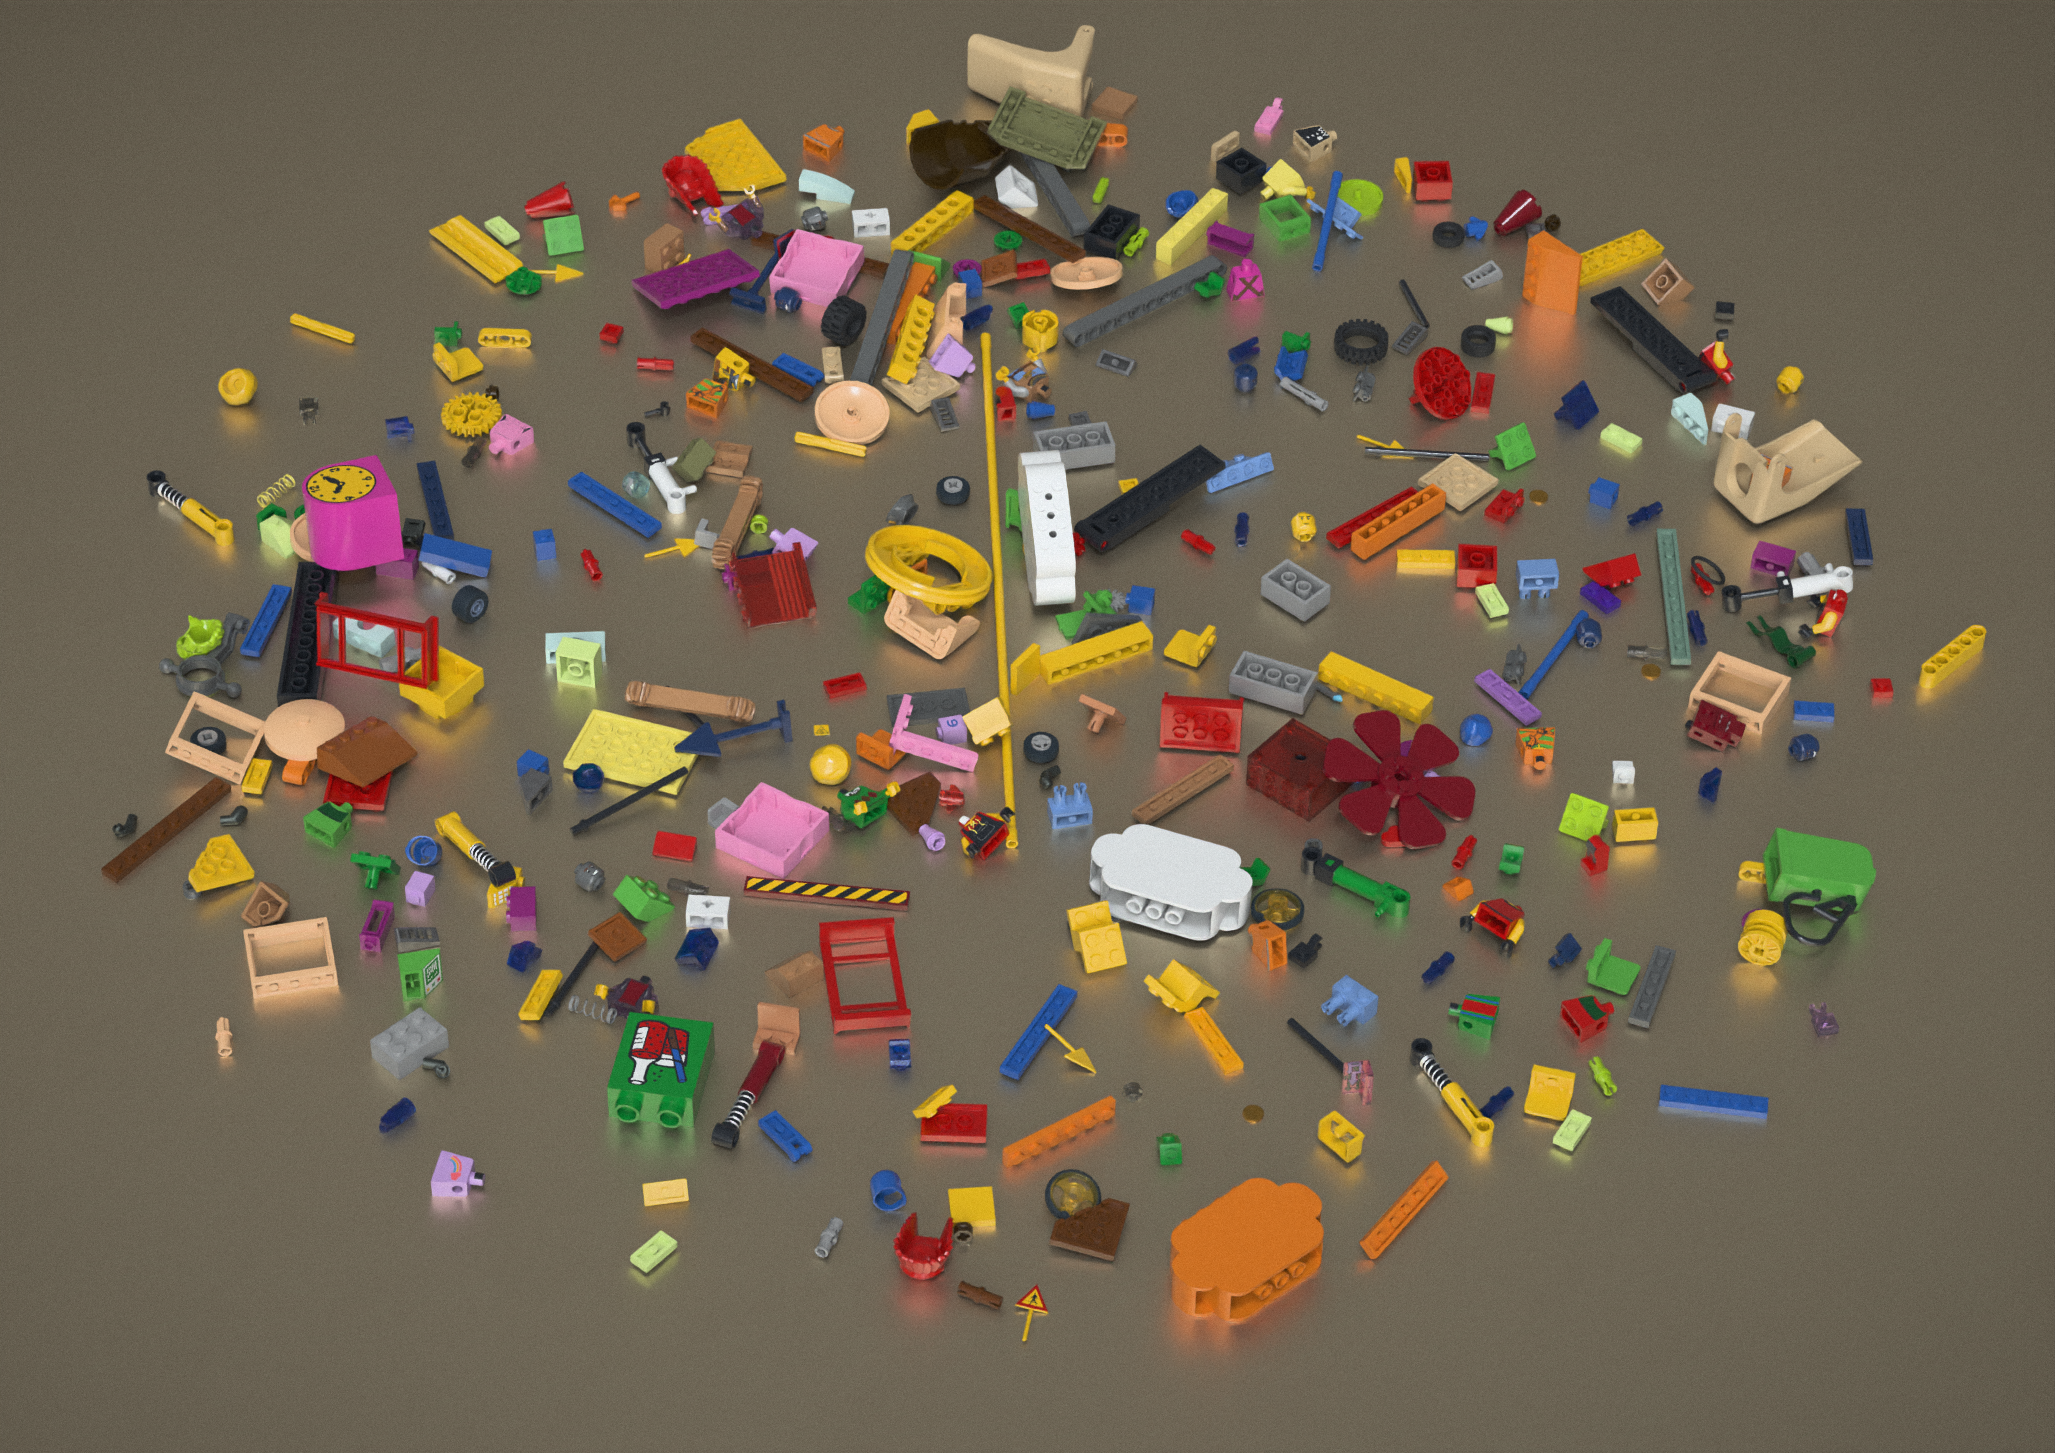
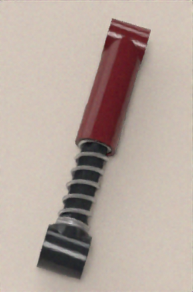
[711,1040,786,1149]

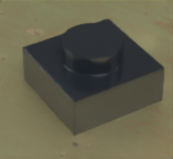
[1715,301,1735,320]

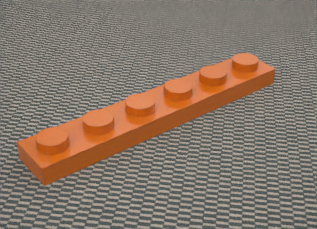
[1002,1095,1116,1168]
[1359,1160,1449,1259]

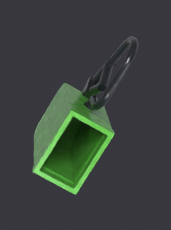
[1762,828,1876,947]

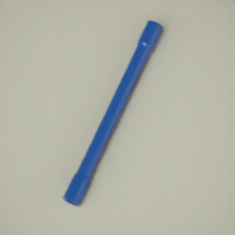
[1312,171,1343,271]
[1518,610,1589,700]

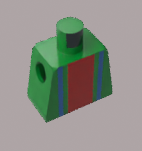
[1448,994,1500,1040]

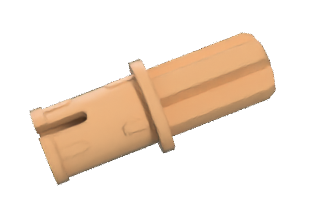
[215,1017,233,1056]

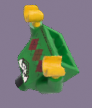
[837,781,900,828]

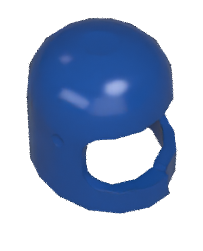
[405,836,442,867]
[870,1170,907,1211]

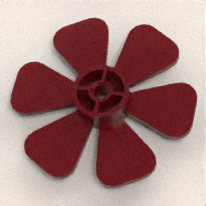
[1323,710,1476,849]

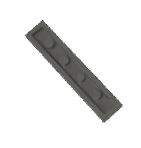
[1628,945,1676,1028]

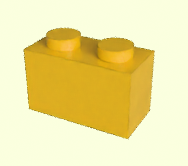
[1612,807,1658,842]

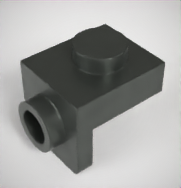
[401,518,426,545]

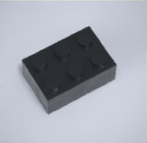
[1084,204,1140,260]

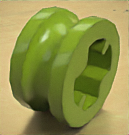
[750,515,768,534]

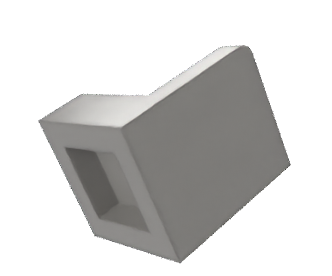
[694,518,720,549]
[708,797,739,829]

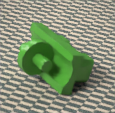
[1083,590,1117,614]

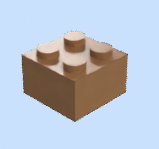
[644,223,685,273]

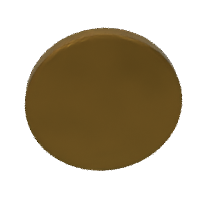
[1529,490,1548,504]
[1641,664,1661,679]
[1243,1105,1264,1122]

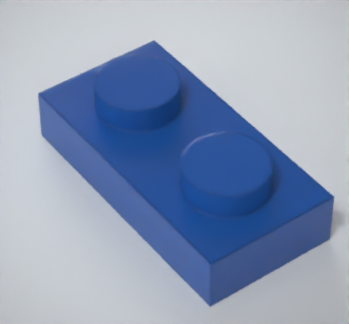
[1793,700,1835,723]

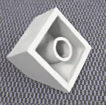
[995,165,1038,208]

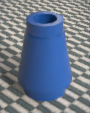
[1026,401,1055,419]

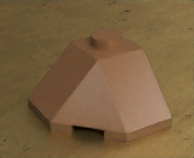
[241,881,290,927]

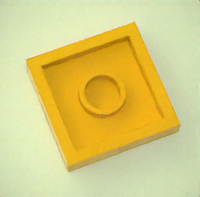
[1010,643,1040,696]
[948,1186,996,1228]

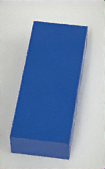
[418,533,492,578]

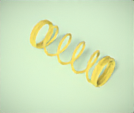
[257,474,296,508]

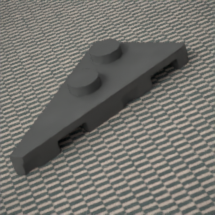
[1071,613,1142,644]

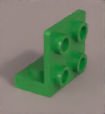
[848,575,891,614]

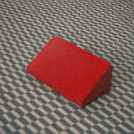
[652,831,697,862]

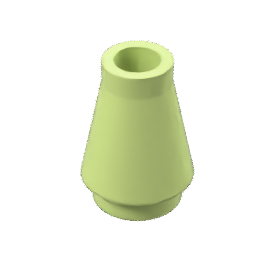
[1485,316,1513,335]

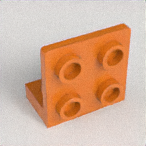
[856,729,907,770]

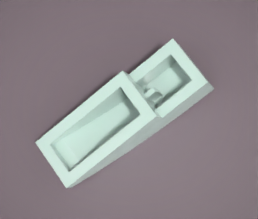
[799,169,855,204]

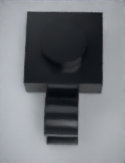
[1288,933,1323,969]

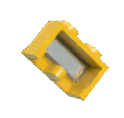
[1318,1110,1365,1163]

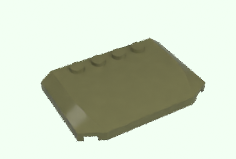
[987,86,1107,169]

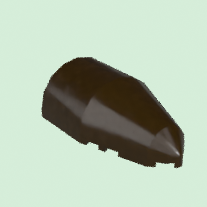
[909,120,1012,190]

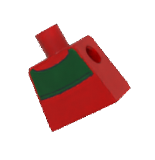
[1560,995,1614,1043]

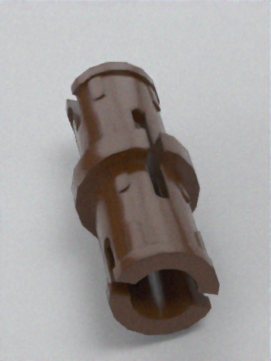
[957,1280,1004,1310]

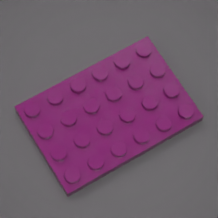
[631,249,760,309]

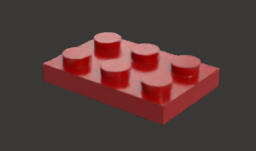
[921,1103,987,1143]

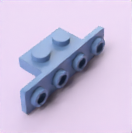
[1307,197,1363,240]
[1206,452,1274,493]

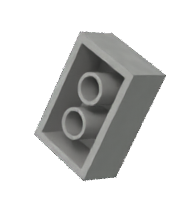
[1260,559,1331,622]
[370,1007,449,1080]

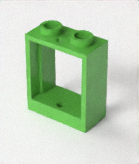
[1259,195,1311,242]

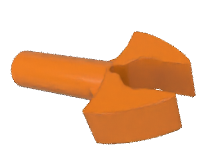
[609,192,640,211]

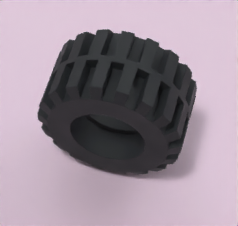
[821,295,867,346]

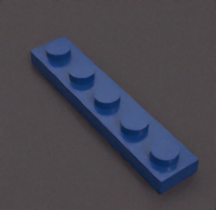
[240,584,292,657]
[1659,1085,1768,1119]

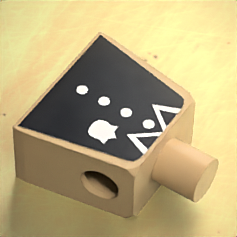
[1293,125,1337,162]

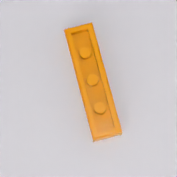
[1184,1007,1244,1075]

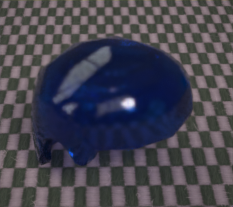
[573,763,605,794]

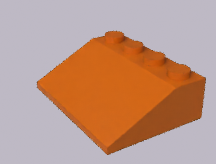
[1522,230,1583,315]

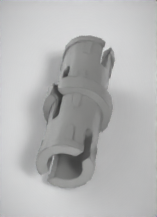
[815,1217,843,1258]

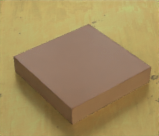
[1091,86,1138,120]

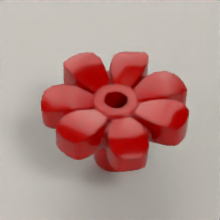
[1073,532,1085,556]

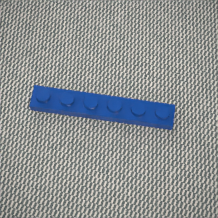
[568,472,662,538]
[999,984,1077,1080]

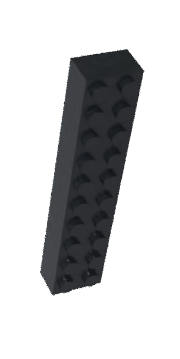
[277,562,339,707]

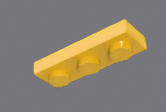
[1396,549,1455,569]
[518,970,563,1020]

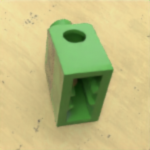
[303,802,353,848]

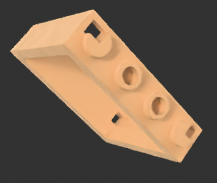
[1688,651,1791,735]
[165,691,265,785]
[243,917,338,998]

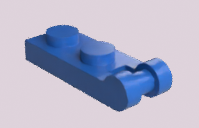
[772,353,824,387]
[758,1110,813,1162]

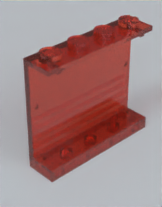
[728,542,817,629]

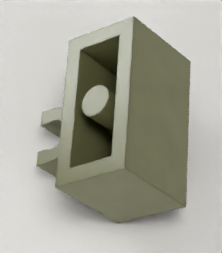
[672,437,717,482]

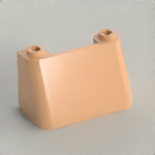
[926,282,966,360]
[884,590,980,659]

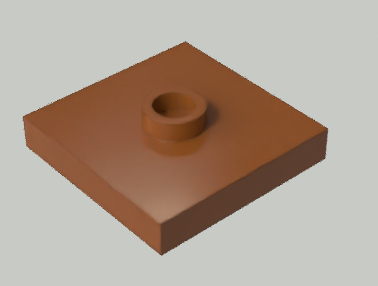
[981,250,1017,288]
[588,912,647,962]

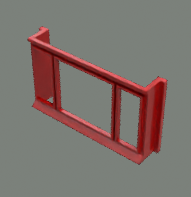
[314,592,439,689]
[819,917,911,1035]

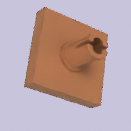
[1079,694,1127,734]

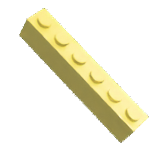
[1156,188,1228,265]

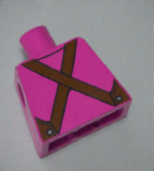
[1226,259,1264,301]

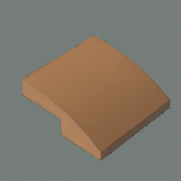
[706,440,753,478]

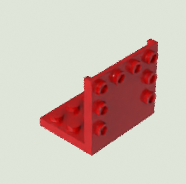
[1160,692,1244,753]

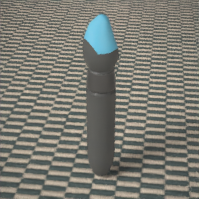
[1317,681,1343,702]

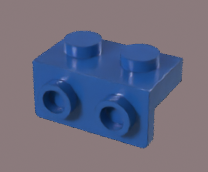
[1274,346,1308,381]

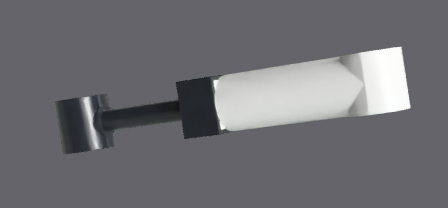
[626,422,697,514]
[1722,563,1853,612]

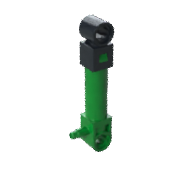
[1301,847,1411,918]

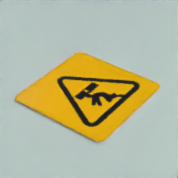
[814,724,830,736]

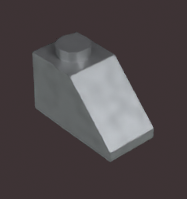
[519,768,553,815]

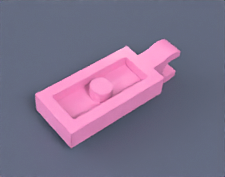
[1254,97,1283,136]

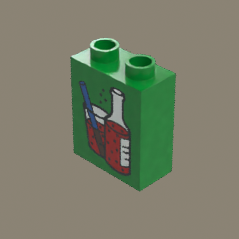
[607,1012,715,1128]

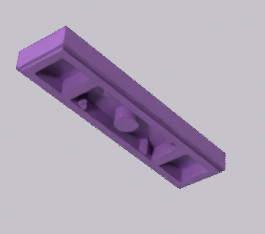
[1474,669,1542,726]

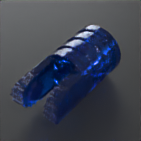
[960,305,993,331]
[1228,336,1260,364]
[379,1097,416,1134]

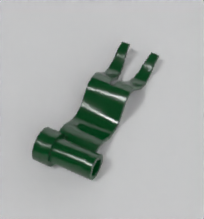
[1746,615,1816,668]

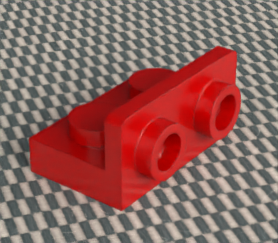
[1484,488,1525,524]

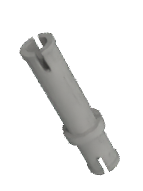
[1280,377,1329,412]

